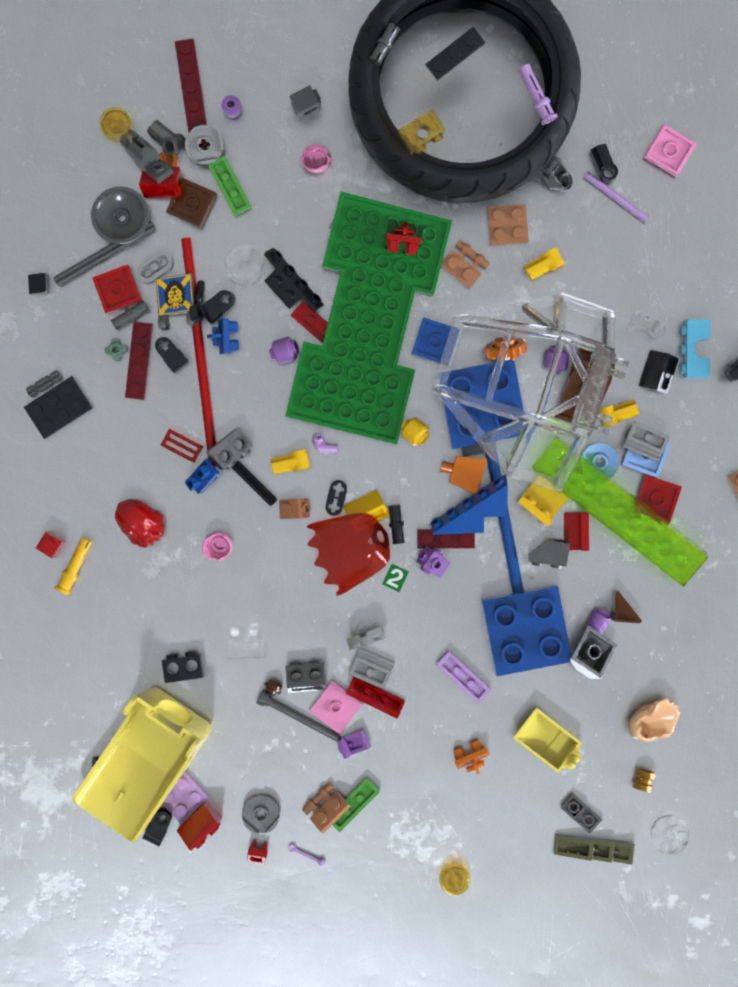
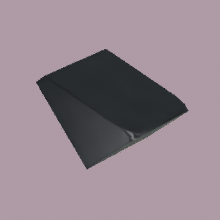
[28,273,49,294]

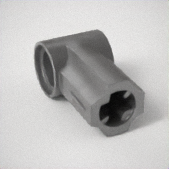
[147,120,186,155]

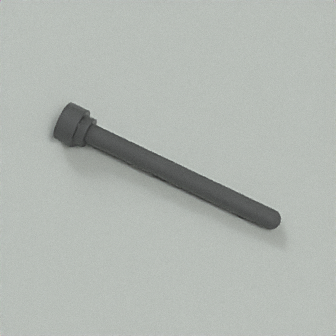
[256,690,341,742]

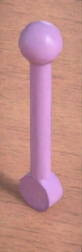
[288,844,325,866]

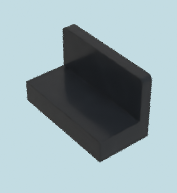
[639,350,679,395]

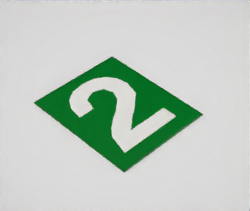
[382,564,409,592]

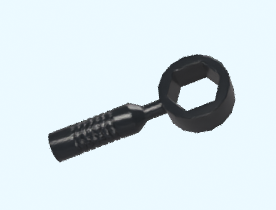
[189,280,205,322]

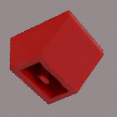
[177,801,222,851]

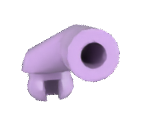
[312,433,337,454]

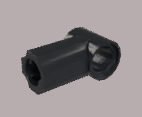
[590,144,618,184]

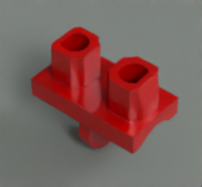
[385,223,422,256]

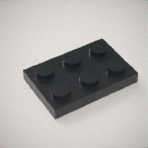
[24,376,94,440]

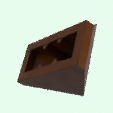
[610,590,642,623]

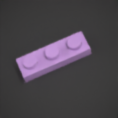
[436,651,491,704]

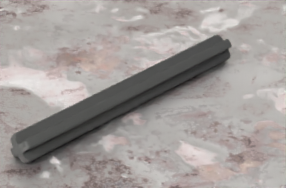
[54,221,156,286]

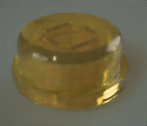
[99,107,132,140]
[439,864,471,896]

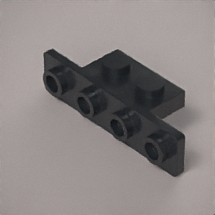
[264,248,324,311]

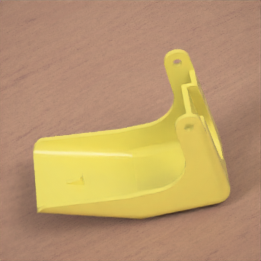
[72,687,211,843]

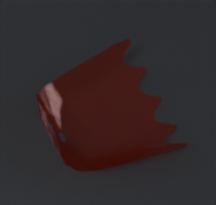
[307,513,390,596]

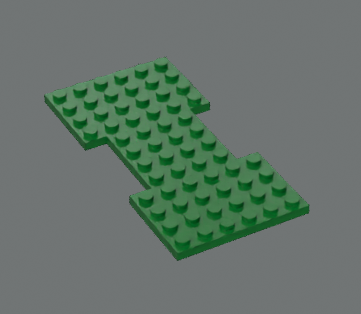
[285,191,452,444]

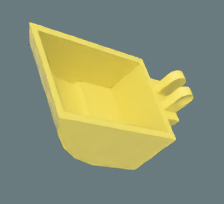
[513,708,582,773]

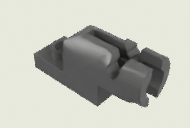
[119,129,173,184]

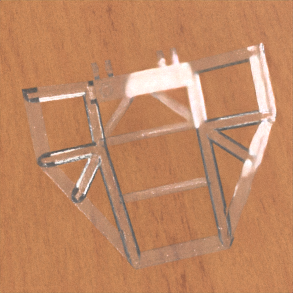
[431,293,629,493]

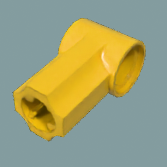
[524,247,565,280]
[598,399,639,428]
[270,449,311,475]

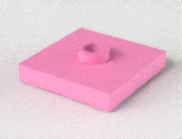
[644,124,697,177]
[309,680,363,734]

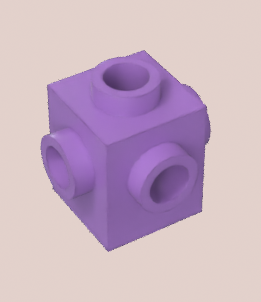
[416,546,451,578]

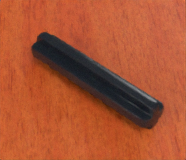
[231,461,277,506]

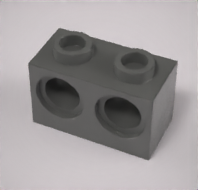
[285,660,326,693]

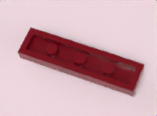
[125,322,153,400]

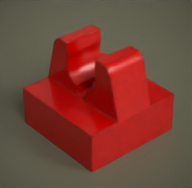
[247,841,268,864]

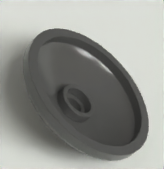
[91,186,149,244]

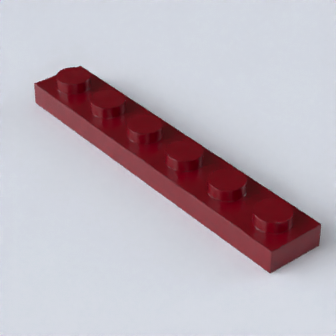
[175,38,210,150]

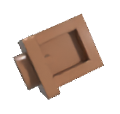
[279,499,310,519]

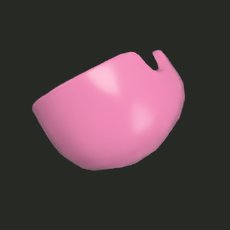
[300,144,331,173]
[202,532,232,561]

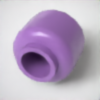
[269,336,299,364]
[543,345,569,374]

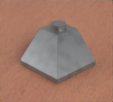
[569,625,618,679]

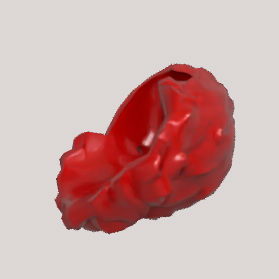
[115,499,164,548]

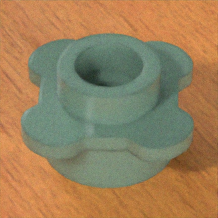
[104,338,127,361]

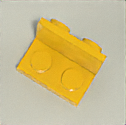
[516,473,570,527]

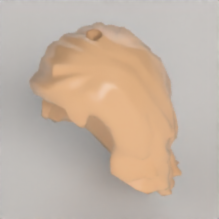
[629,698,680,742]

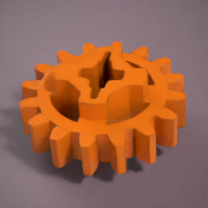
[485,336,527,362]

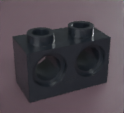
[161,651,205,683]

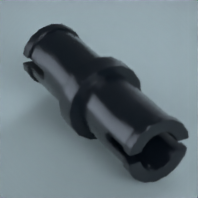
[388,504,405,544]

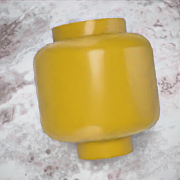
[401,418,430,446]

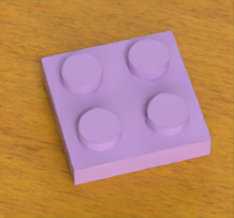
[163,771,209,824]

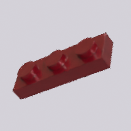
[417,529,475,549]

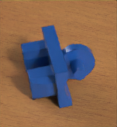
[207,318,239,355]
[185,458,219,494]

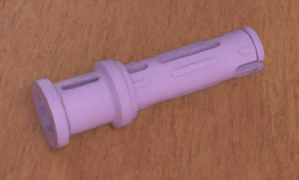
[518,64,558,125]

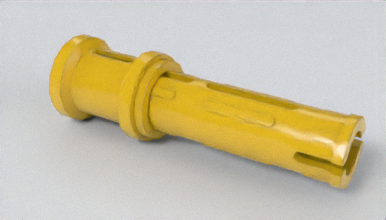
[54,537,92,595]

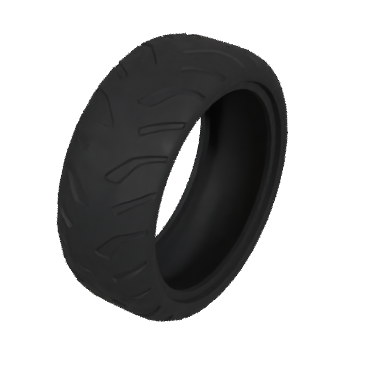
[348,0,581,203]

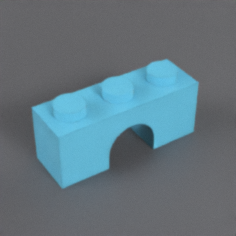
[680,319,710,378]

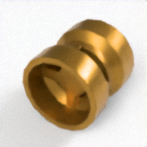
[633,768,656,792]

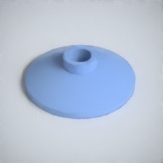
[581,443,620,481]

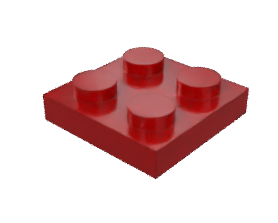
[92,264,142,314]
[633,475,682,523]

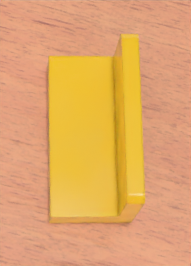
[343,490,390,532]

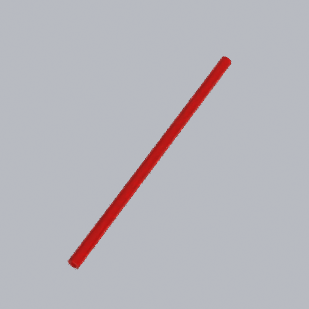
[181,238,216,467]

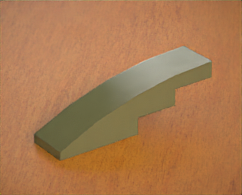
[554,835,635,865]

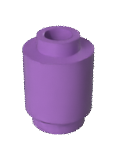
[221,95,242,118]
[585,608,611,635]

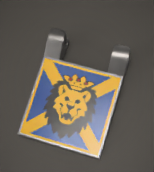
[156,273,198,330]

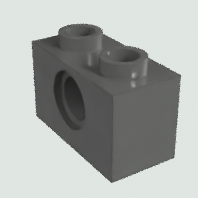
[289,85,321,121]

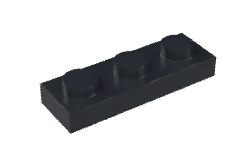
[425,27,486,81]

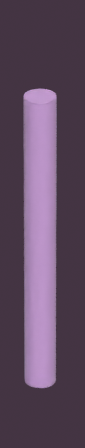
[584,171,649,223]

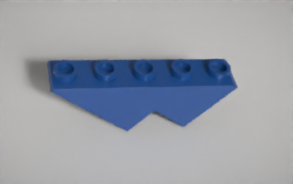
[430,475,508,535]

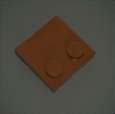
[166,178,217,228]

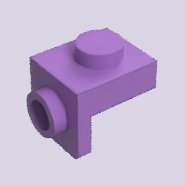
[337,729,371,759]

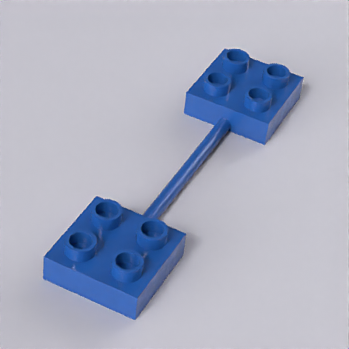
[437,360,571,676]

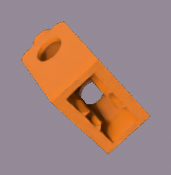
[440,456,488,494]

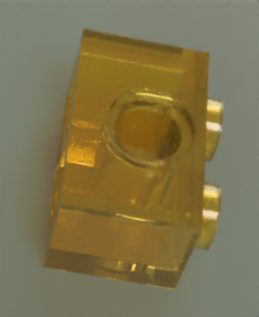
[398,109,446,155]

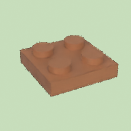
[487,204,529,246]

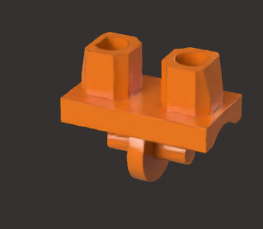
[454,740,489,775]

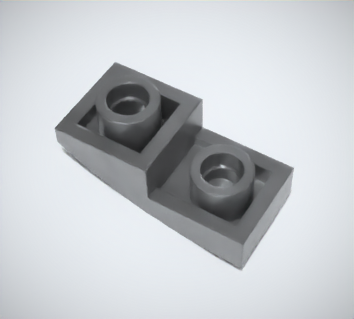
[561,794,603,834]

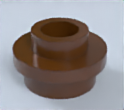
[264,679,282,696]

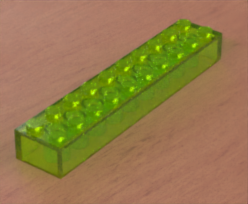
[532,435,709,587]

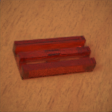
[161,428,204,463]

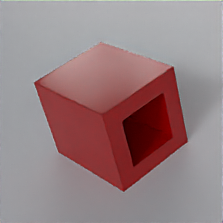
[35,531,66,558]

